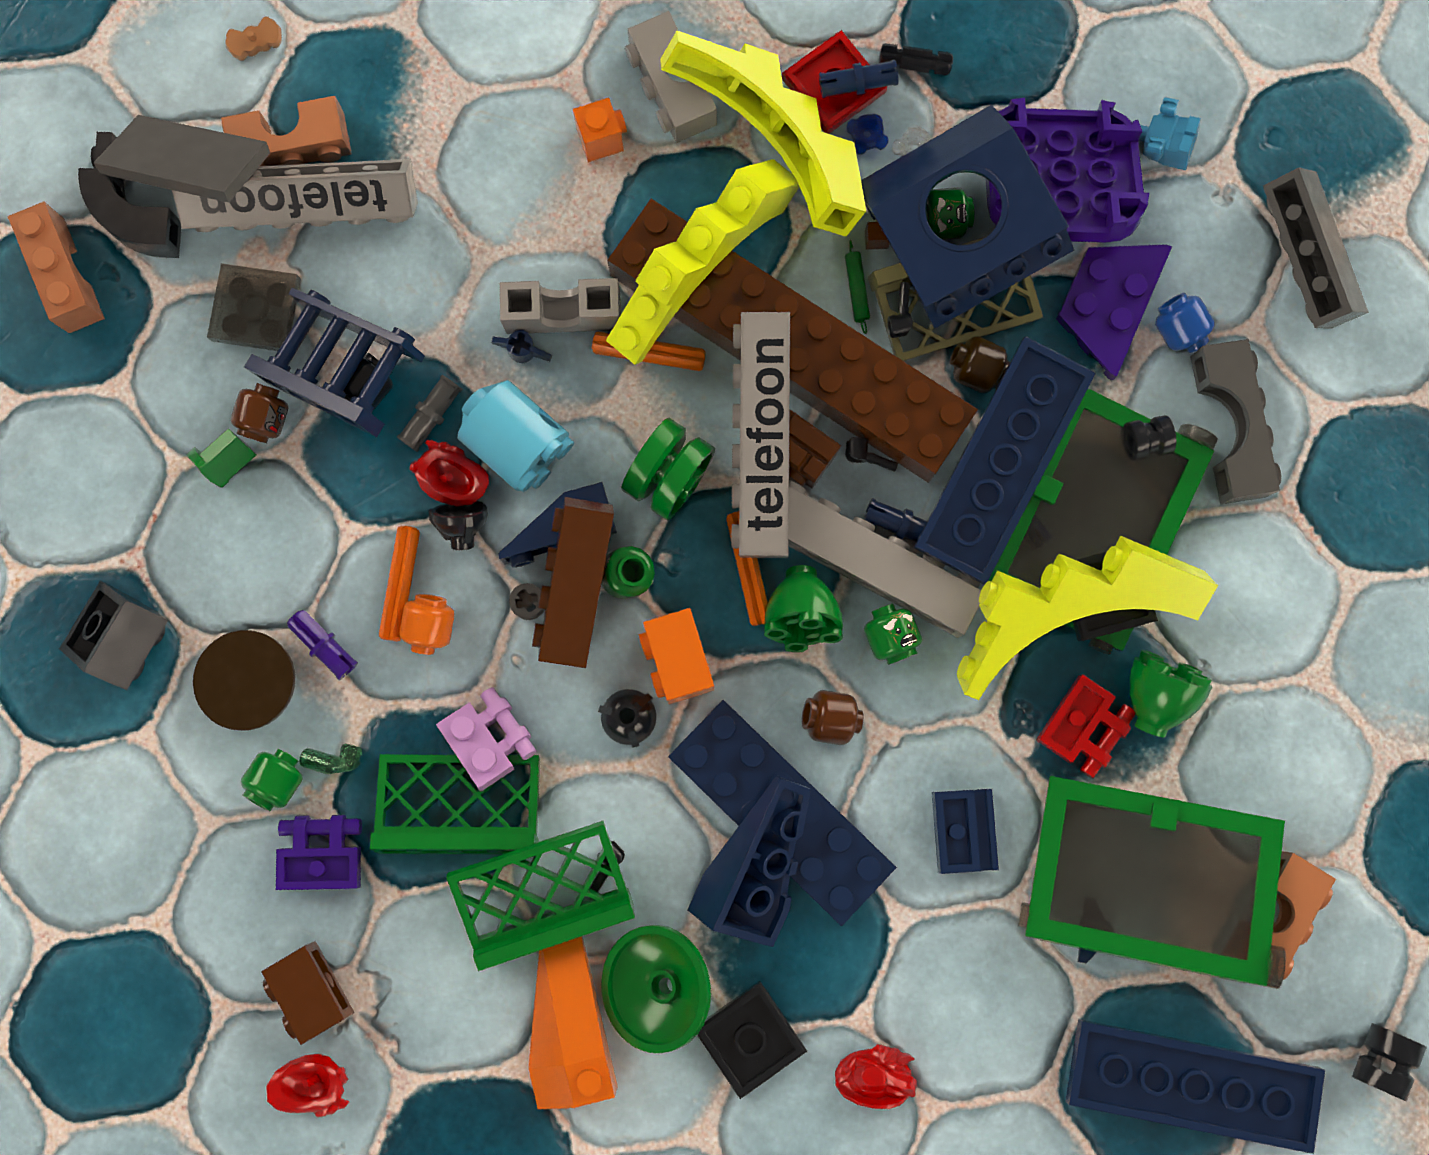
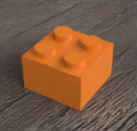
[638,608,715,705]

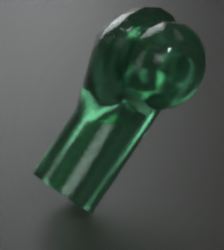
[299,743,362,775]

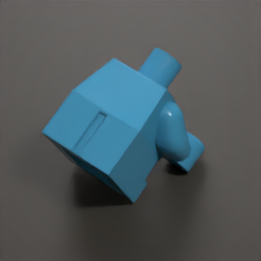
[1139,97,1201,170]

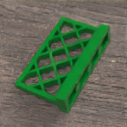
[370,754,540,855]
[446,820,635,971]

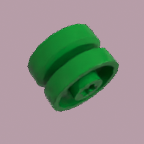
[621,418,715,521]

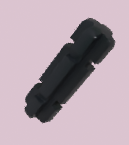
[879,43,953,76]

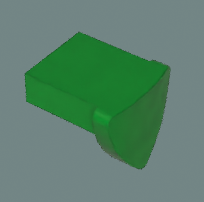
[186,428,257,488]

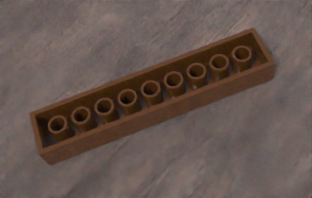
[607,199,978,483]

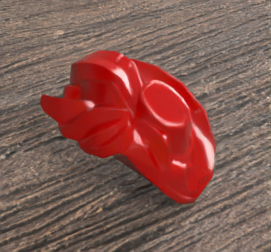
[410,440,489,506]
[835,1044,917,1109]
[266,1054,350,1118]

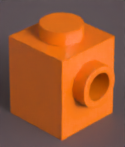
[573,97,627,162]

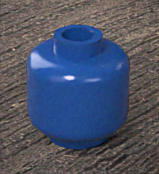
[1155,293,1215,353]

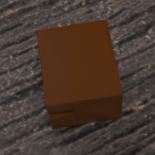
[865,222,890,250]

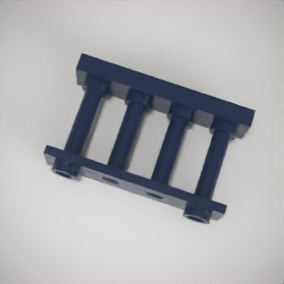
[244,288,425,437]

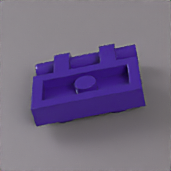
[276,815,362,890]

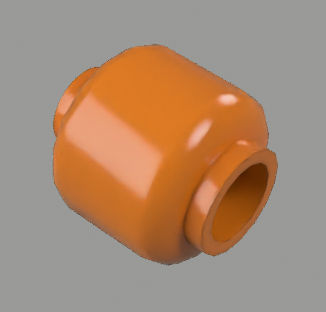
[399,594,455,655]

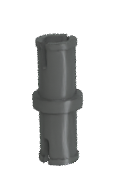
[397,375,463,452]

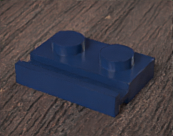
[932,789,999,874]

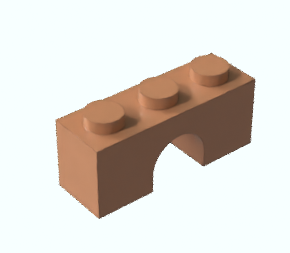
[221,96,352,166]
[8,201,105,333]
[1220,851,1336,986]

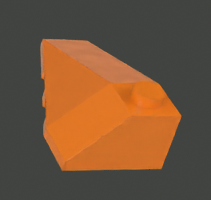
[529,936,618,1109]

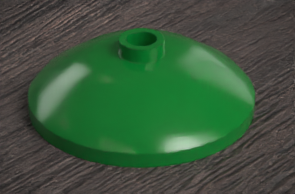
[601,925,711,1053]

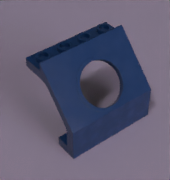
[861,105,1074,328]

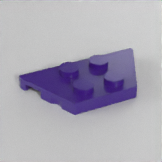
[1056,244,1172,381]

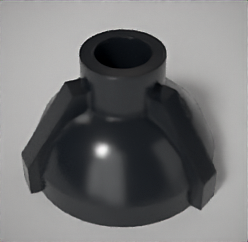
[429,501,488,550]
[598,689,656,748]

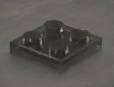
[207,263,301,351]

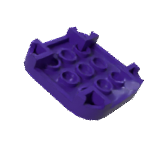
[985,98,1149,243]

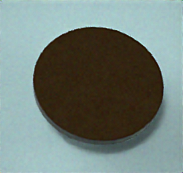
[193,630,295,731]

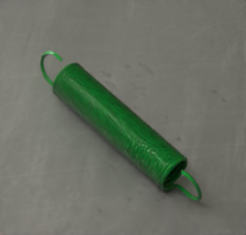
[844,239,871,335]

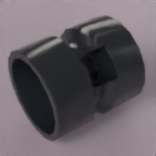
[1352,1023,1427,1102]

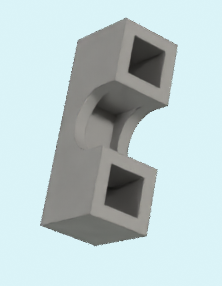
[625,11,717,143]
[500,278,621,334]

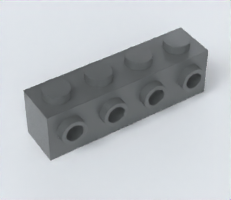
[1263,167,1369,328]

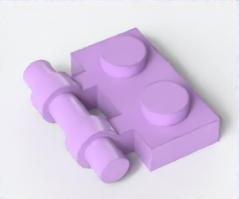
[436,687,537,792]

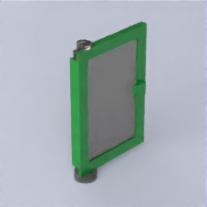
[984,388,1218,655]
[1017,776,1286,989]

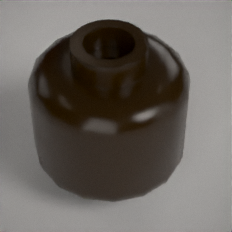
[950,336,1010,393]

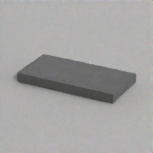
[94,115,271,203]

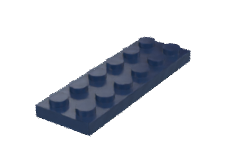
[913,336,1096,585]
[668,700,897,927]
[1065,1019,1325,1154]

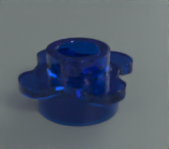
[846,114,888,155]

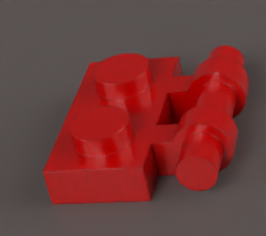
[1036,674,1136,779]

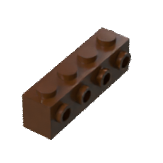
[532,497,614,668]

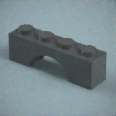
[1190,339,1281,505]

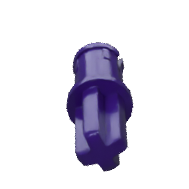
[287,610,358,681]

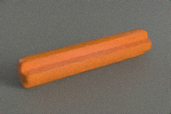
[592,331,706,371]
[726,511,768,626]
[379,526,420,642]

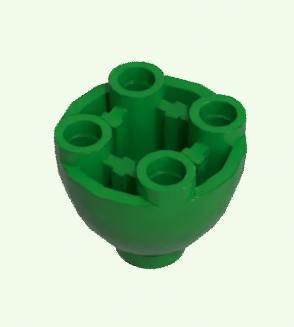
[764,565,843,653]
[1129,650,1212,738]

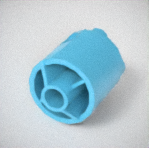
[457,380,574,492]

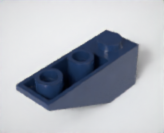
[498,482,617,568]

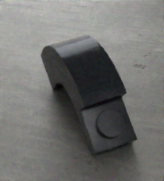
[78,132,181,258]

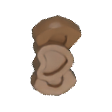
[225,16,282,61]

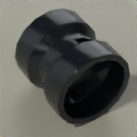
[1122,415,1176,461]

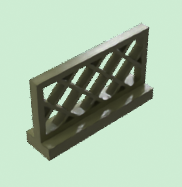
[868,237,1043,361]

